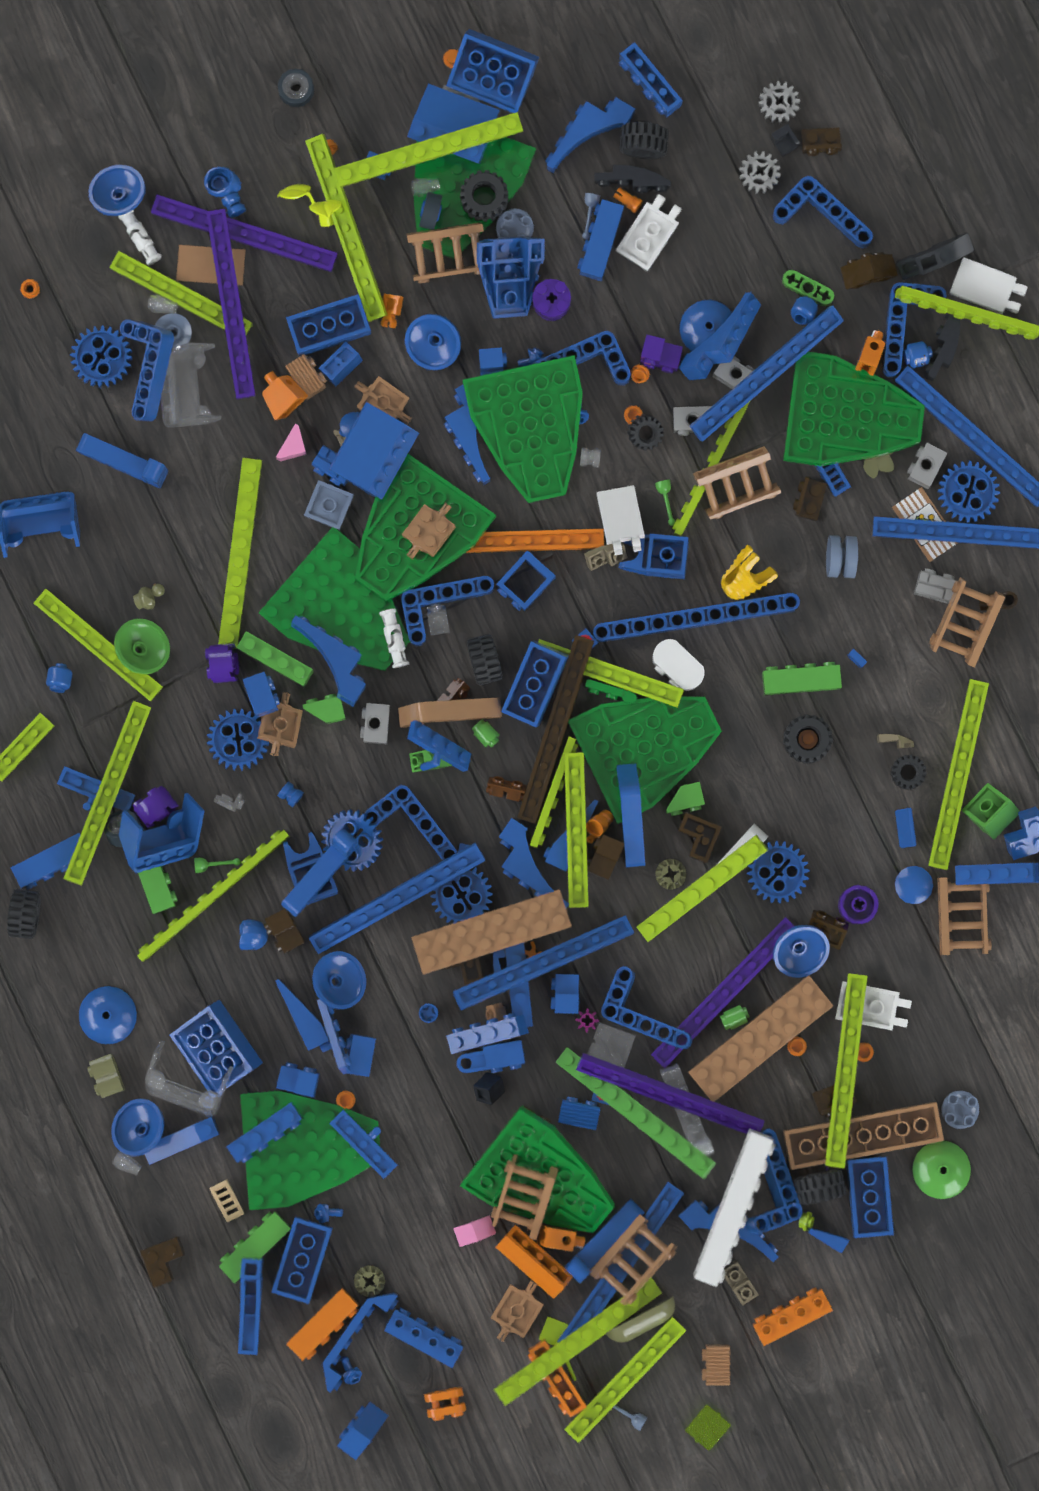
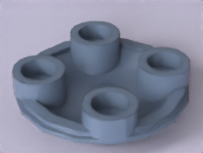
[496,209,534,238]
[941,1091,979,1129]

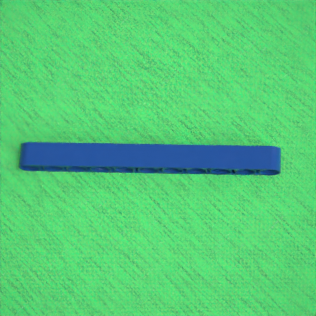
[593,593,800,642]

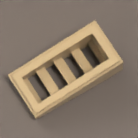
[209,1179,245,1222]

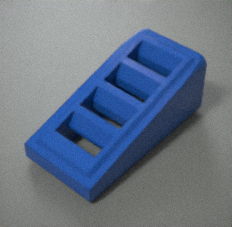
[814,464,851,497]
[808,1228,849,1253]

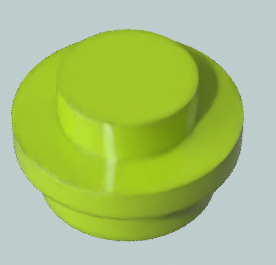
[799,1212,814,1231]

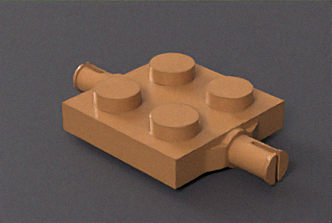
[355,376,412,425]
[402,503,456,559]
[257,692,303,756]
[491,1280,544,1342]

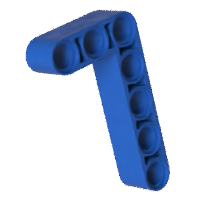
[773,176,873,248]
[882,282,947,378]
[120,320,174,421]
[530,331,631,386]
[76,433,168,488]
[402,576,494,646]
[617,763,645,867]
[366,785,458,860]
[281,828,358,917]
[601,967,692,1049]
[746,1129,802,1234]
[565,1199,645,1283]

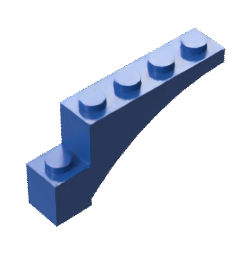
[545,97,635,173]
[679,292,761,380]
[444,385,490,485]
[291,615,366,707]
[499,818,569,908]
[955,863,1039,885]
[678,1200,778,1262]
[238,1257,263,1355]

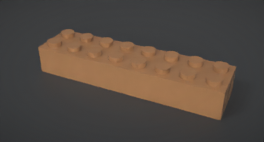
[411,890,571,975]
[688,976,833,1102]
[783,1102,944,1170]

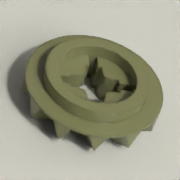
[656,859,686,890]
[354,1266,385,1297]

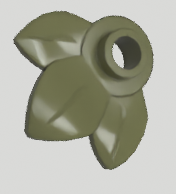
[863,452,894,479]

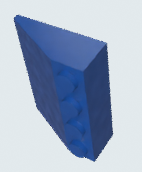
[446,29,539,113]
[407,84,500,164]
[329,402,419,500]
[170,1000,263,1098]

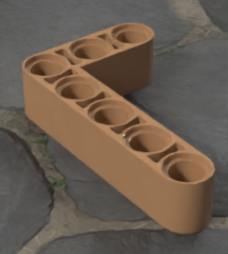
[398,698,502,727]

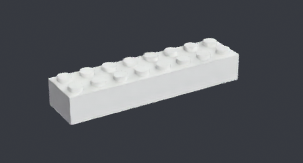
[694,1128,775,1287]

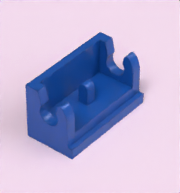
[319,342,363,387]

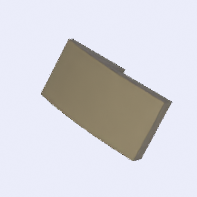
[584,542,628,571]
[724,1260,759,1305]

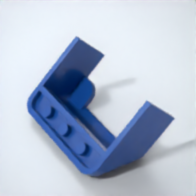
[0,492,80,558]
[119,793,204,873]

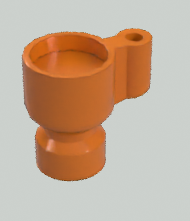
[586,810,614,843]

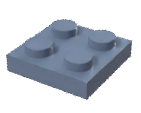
[304,480,354,530]

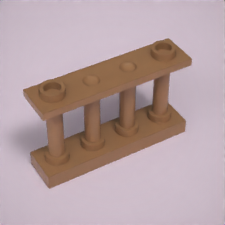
[407,222,484,283]
[693,446,782,520]
[929,577,1005,667]
[937,878,992,955]
[491,1154,559,1240]
[589,1214,677,1305]

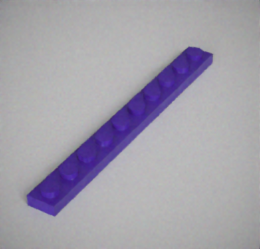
[151,195,338,272]
[206,209,256,399]
[651,917,795,1068]
[576,1053,764,1134]

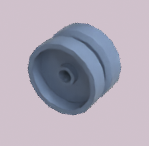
[826,535,858,578]

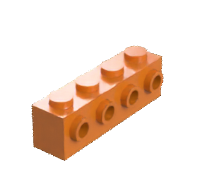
[496,1225,573,1299]
[287,1287,359,1361]
[752,1287,833,1346]
[528,1339,587,1417]

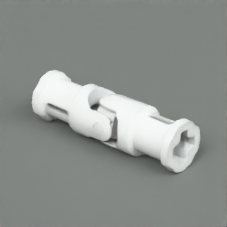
[118,210,162,265]
[379,609,410,669]

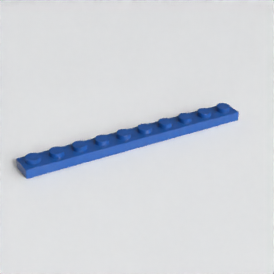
[689,306,844,441]
[895,366,1039,507]
[872,517,1039,549]
[309,842,486,954]
[453,915,634,1010]
[557,1182,684,1343]

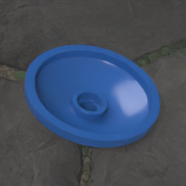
[89,165,145,216]
[680,300,732,352]
[405,314,461,370]
[773,925,830,977]
[312,951,366,1009]
[79,986,137,1044]
[111,1099,164,1156]

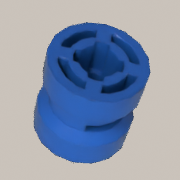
[221,192,246,218]
[277,781,304,808]
[419,1004,438,1023]

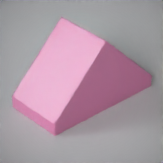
[276,424,306,461]
[453,1215,496,1247]

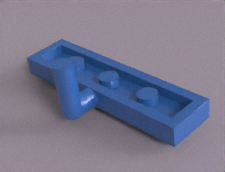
[407,720,471,772]
[57,766,136,811]
[317,999,351,1074]
[329,1110,397,1179]

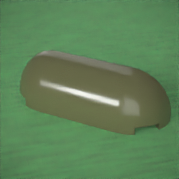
[606,1296,675,1342]

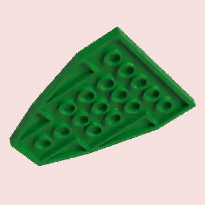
[414,137,536,259]
[783,352,925,466]
[462,355,583,503]
[355,454,496,601]
[259,527,410,671]
[569,696,722,824]
[240,1091,380,1210]
[460,1105,615,1233]

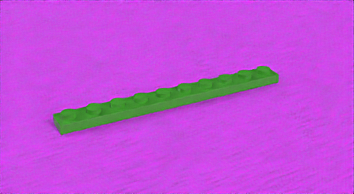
[556,1047,716,1178]

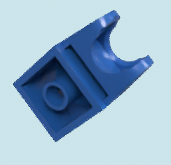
[619,534,689,579]
[283,832,338,905]
[457,1040,525,1073]

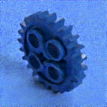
[70,326,133,388]
[937,461,1000,523]
[207,709,269,771]
[321,809,383,872]
[747,841,809,904]
[430,867,493,923]

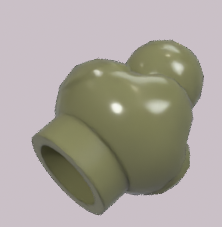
[133,584,165,610]

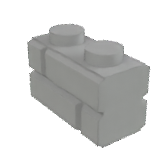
[914,569,957,604]

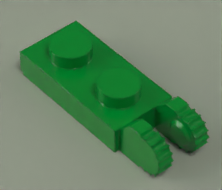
[584,679,637,703]

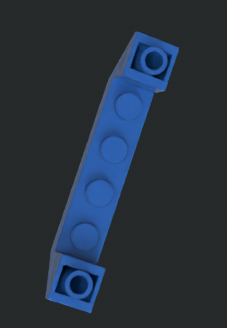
[323,1293,398,1393]

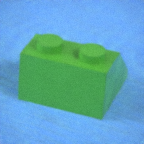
[961,783,1020,840]

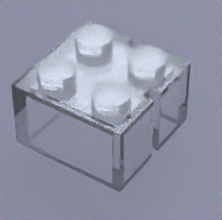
[587,1023,635,1068]

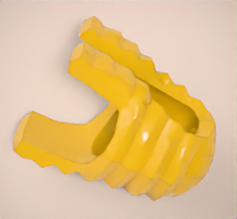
[721,545,778,600]

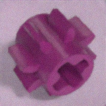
[575,1008,599,1032]

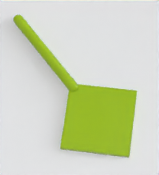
[539,1317,577,1381]

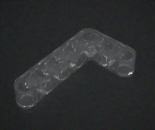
[660,1063,715,1156]

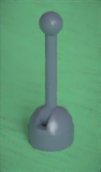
[582,193,600,240]
[613,1405,648,1431]

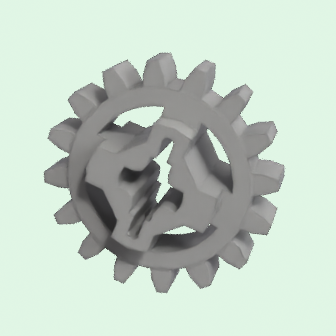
[758,81,800,124]
[739,151,781,194]

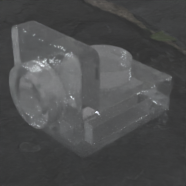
[426,604,449,635]
[213,793,245,813]

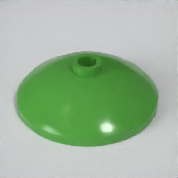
[114,619,170,674]
[912,1141,971,1199]

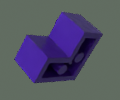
[640,334,683,374]

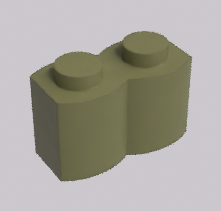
[87,1054,125,1098]

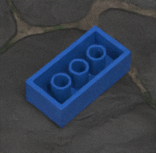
[286,294,371,357]
[501,640,569,727]
[846,1156,894,1238]
[272,1216,333,1304]

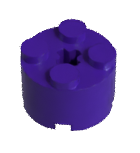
[533,279,571,321]
[205,643,239,683]
[132,786,179,829]
[838,885,879,924]

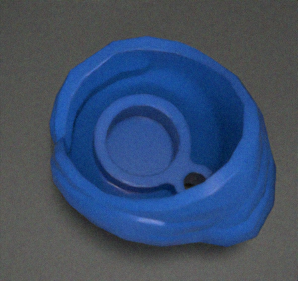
[204,167,241,197]

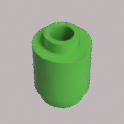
[471,719,500,748]
[720,1005,750,1030]

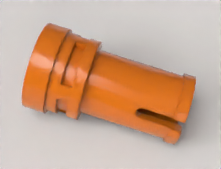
[613,187,643,213]

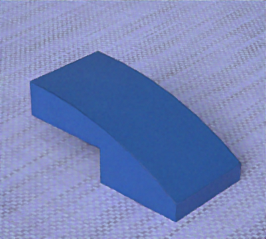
[493,949,506,973]

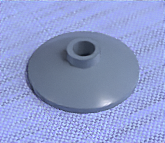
[155,313,192,351]

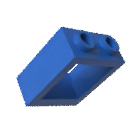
[496,550,556,612]

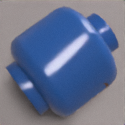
[791,297,818,325]
[903,341,933,368]
[46,663,73,693]

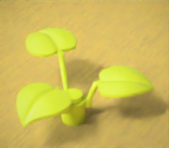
[277,184,342,227]

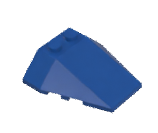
[477,237,545,318]

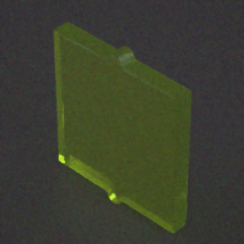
[685,1404,731,1451]

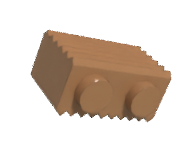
[285,354,327,400]
[702,1344,730,1385]

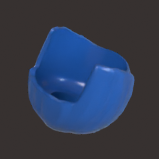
[239,919,268,950]

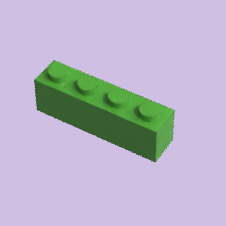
[236,631,314,687]
[762,662,842,695]
[138,865,178,914]
[219,1211,292,1283]

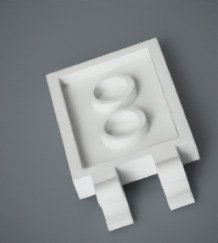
[616,194,681,271]
[949,257,1028,314]
[597,485,645,555]
[835,981,912,1030]

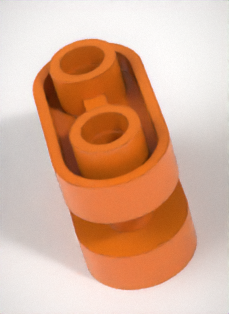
[424,1387,466,1421]

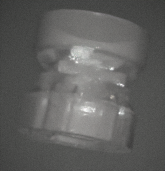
[580,447,601,468]

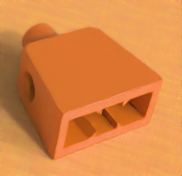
[855,330,886,376]
[262,371,308,420]
[537,1224,585,1251]

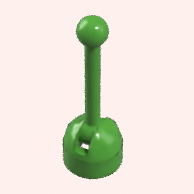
[655,479,676,526]
[194,857,241,873]

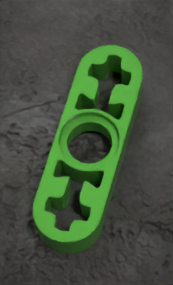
[782,270,834,306]

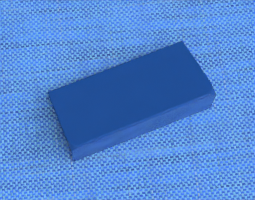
[895,808,917,848]

